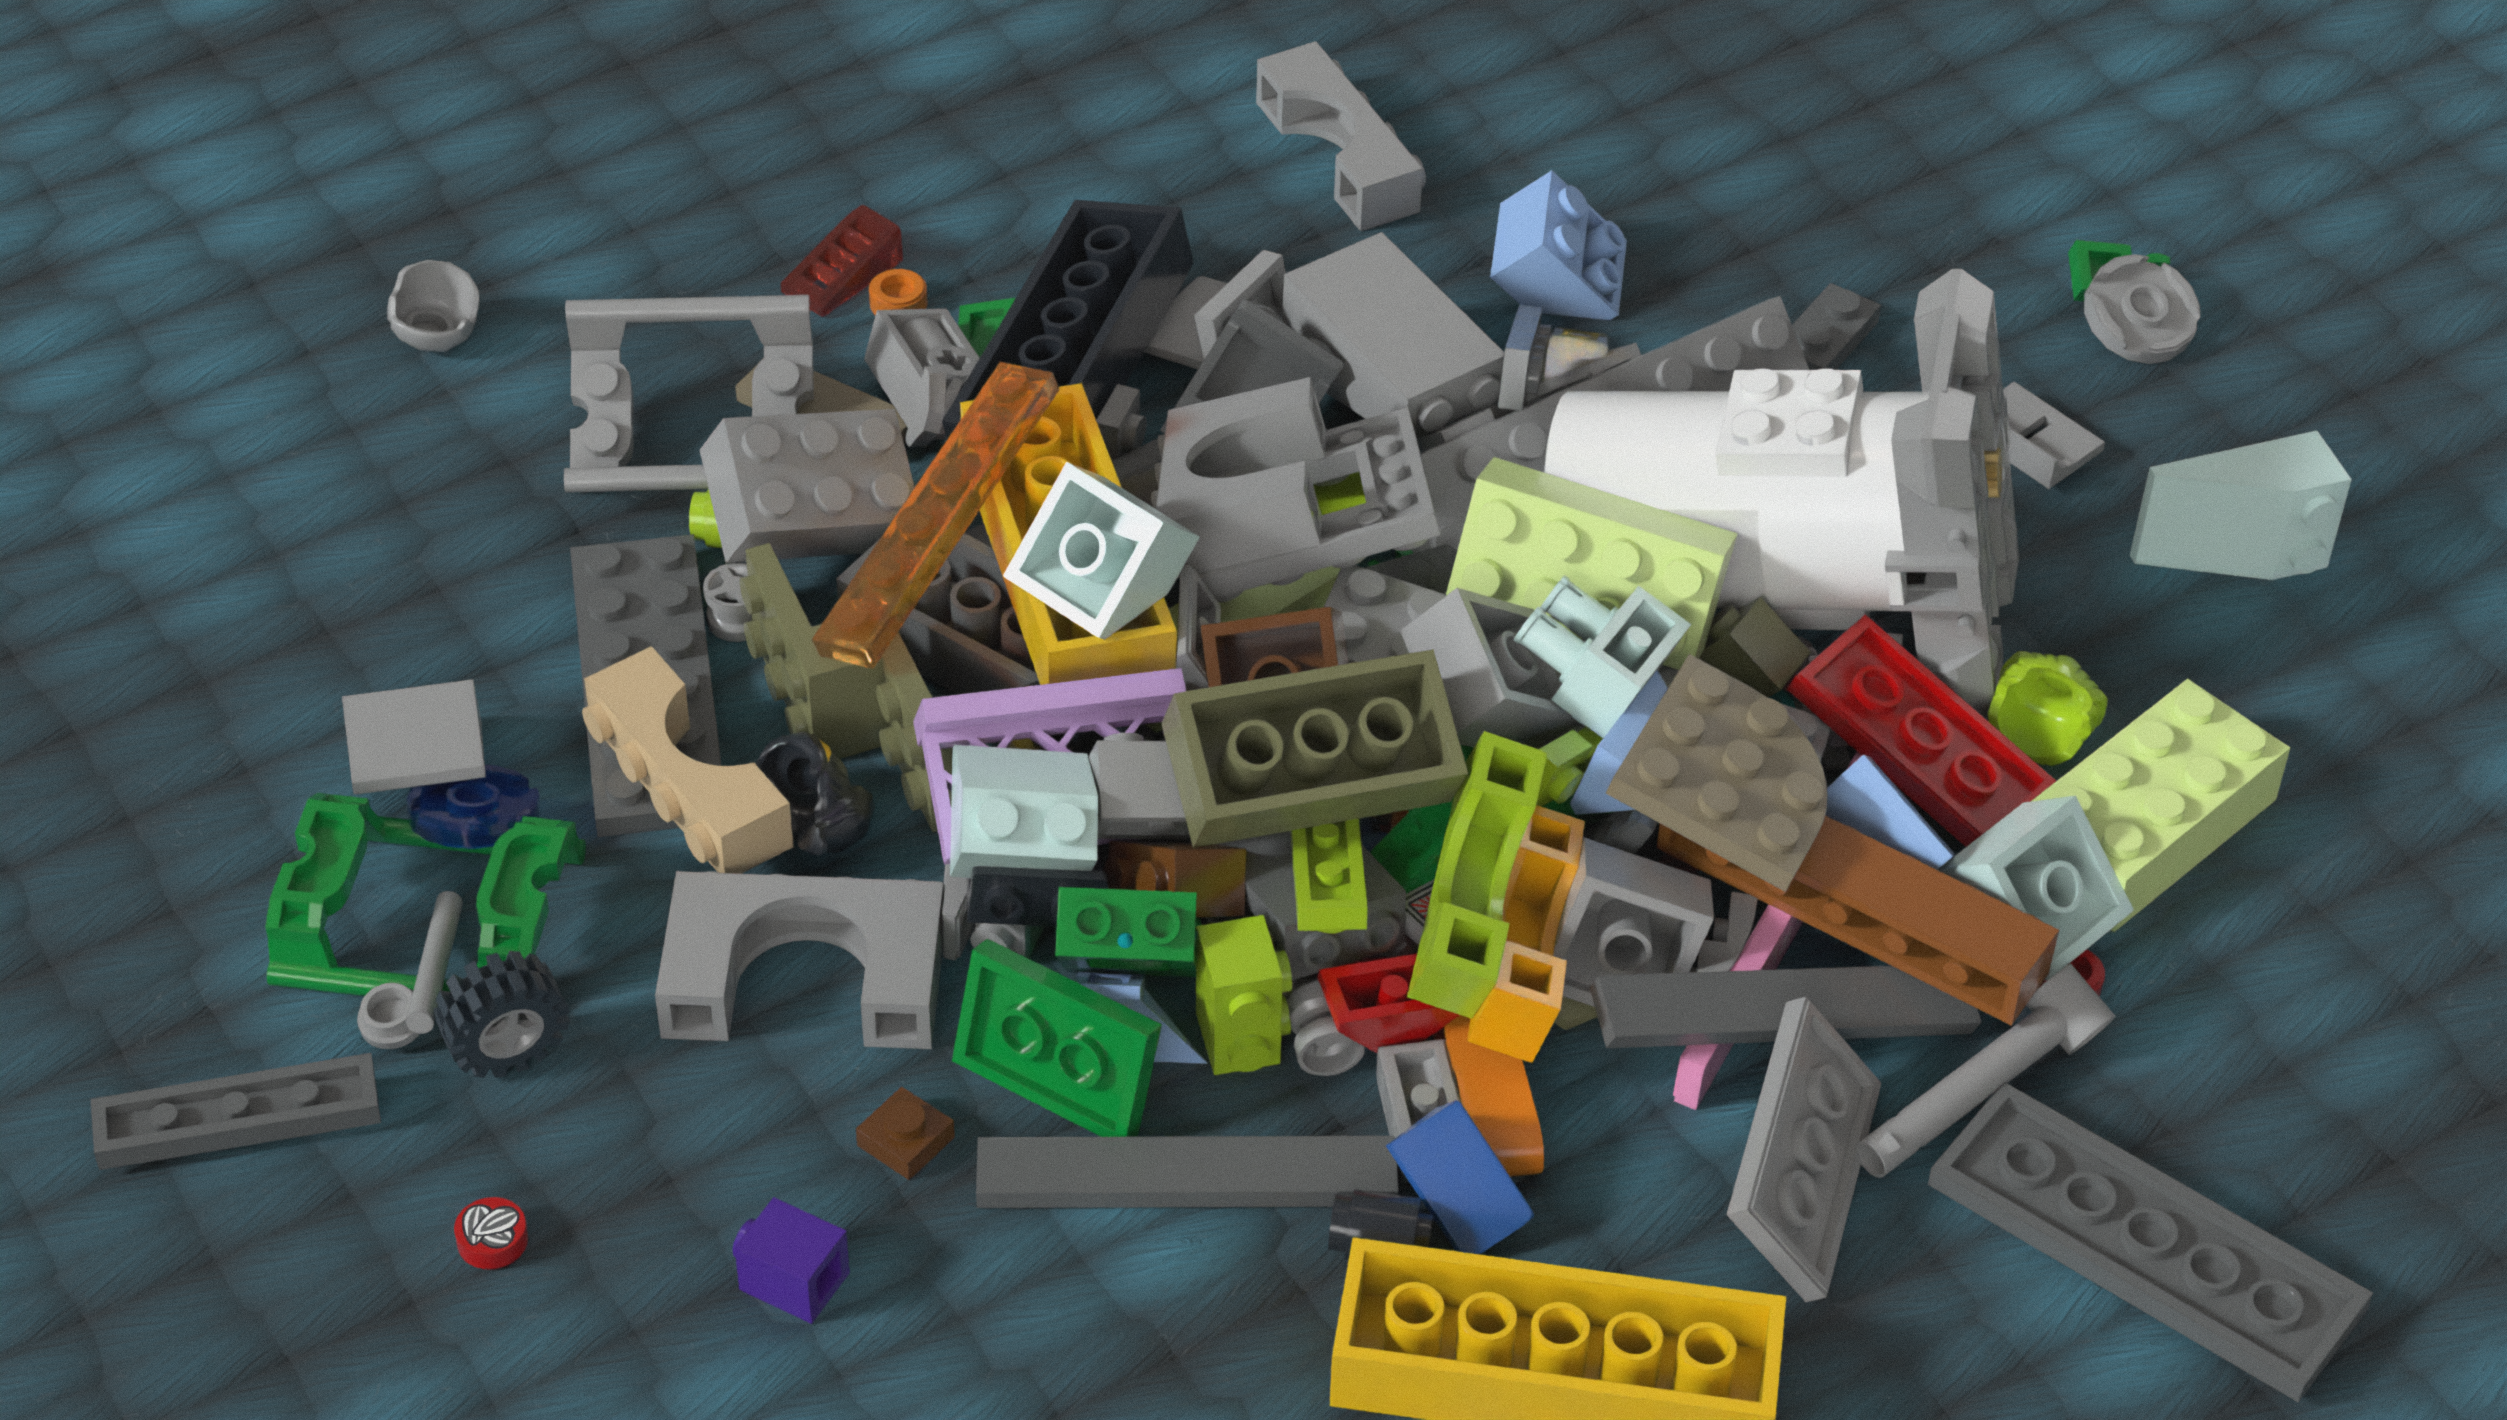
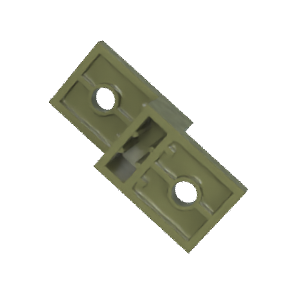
[739,543,953,832]

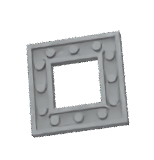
[1197,407,1441,603]

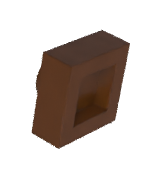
[856,1086,955,1180]

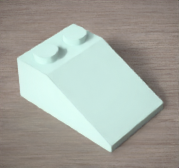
[2130,431,2351,580]

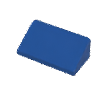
[1386,1100,1534,1254]

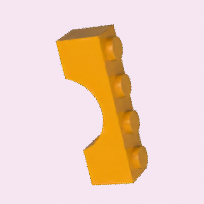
[1467,805,1585,1063]

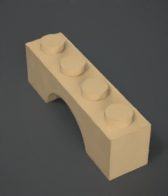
[582,646,793,874]

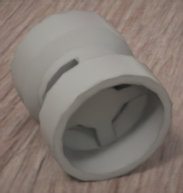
[1287,981,1365,1076]

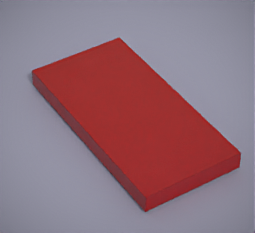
[1787,614,2056,847]

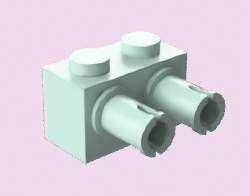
[1513,575,1691,738]

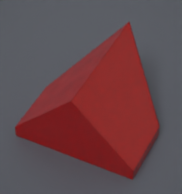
[1318,953,1460,1053]

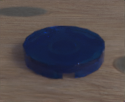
[407,765,540,849]

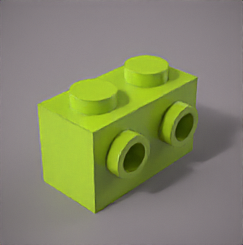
[1196,915,1292,1075]

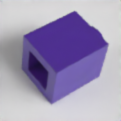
[733,1197,850,1324]

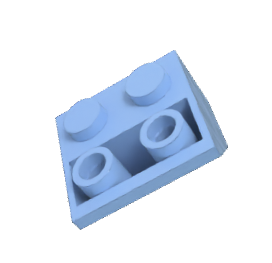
[1490,170,1627,320]

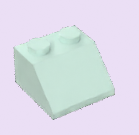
[1003,462,1200,640]
[950,745,1098,878]
[1938,796,2134,980]

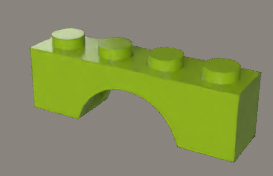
[1407,731,1548,1019]

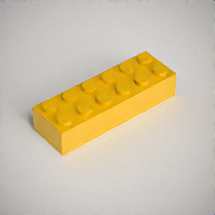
[960,383,1177,685]
[1329,1237,1786,1420]

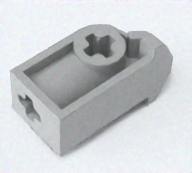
[864,309,980,447]

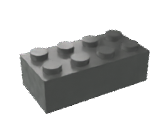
[836,507,1039,695]

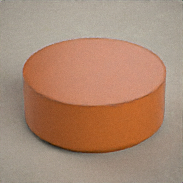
[869,269,928,315]

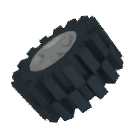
[434,951,570,1078]

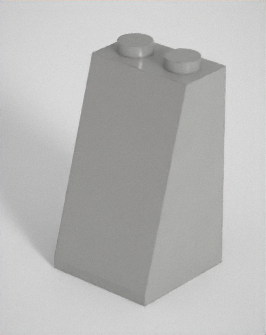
[1282,232,1505,438]

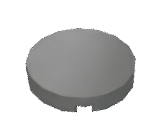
[2084,254,2200,364]

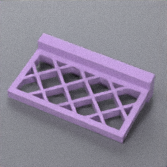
[913,668,1186,865]

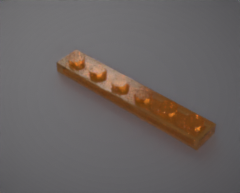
[812,362,1059,669]

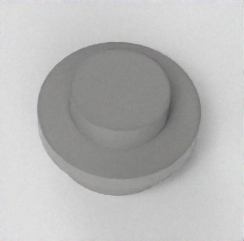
[357,983,420,1049]

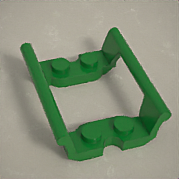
[265,793,586,996]

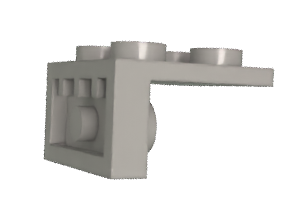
[1144,250,1286,369]

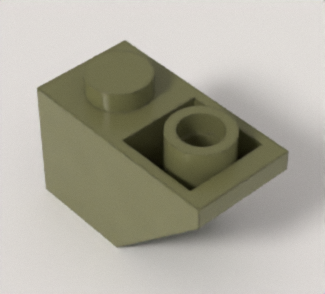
[1667,597,1811,698]

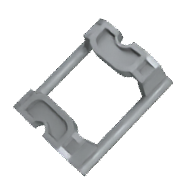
[564,295,814,493]

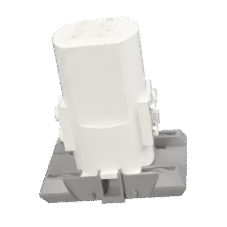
[1544,269,2019,717]

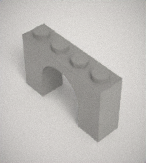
[1151,377,1326,578]
[655,871,944,1049]

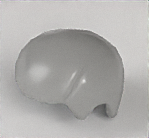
[387,260,480,352]

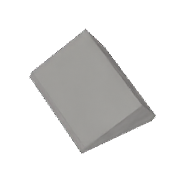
[342,679,486,795]

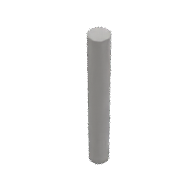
[406,891,463,1034]

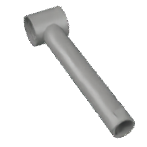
[1855,964,2116,1178]

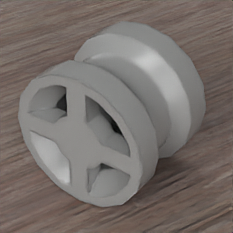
[703,563,752,642]

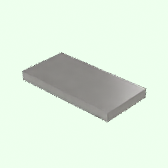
[1727,997,1881,1302]

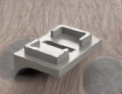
[2003,382,2105,489]

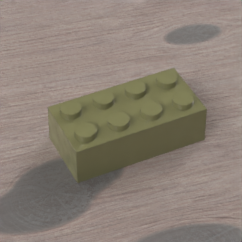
[1161,649,1468,848]

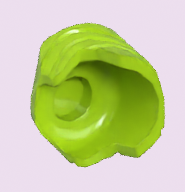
[1988,651,2107,766]

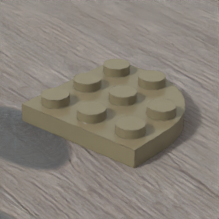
[1606,654,1828,892]

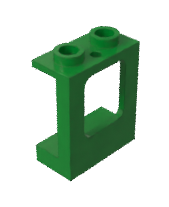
[1055,887,1203,977]

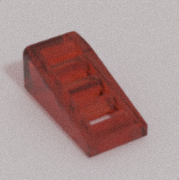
[780,205,903,317]

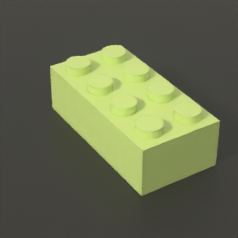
[1446,457,1738,670]
[2031,679,2290,932]

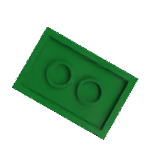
[952,938,1162,1137]

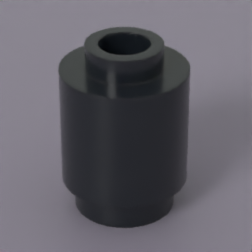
[1328,1189,1434,1260]

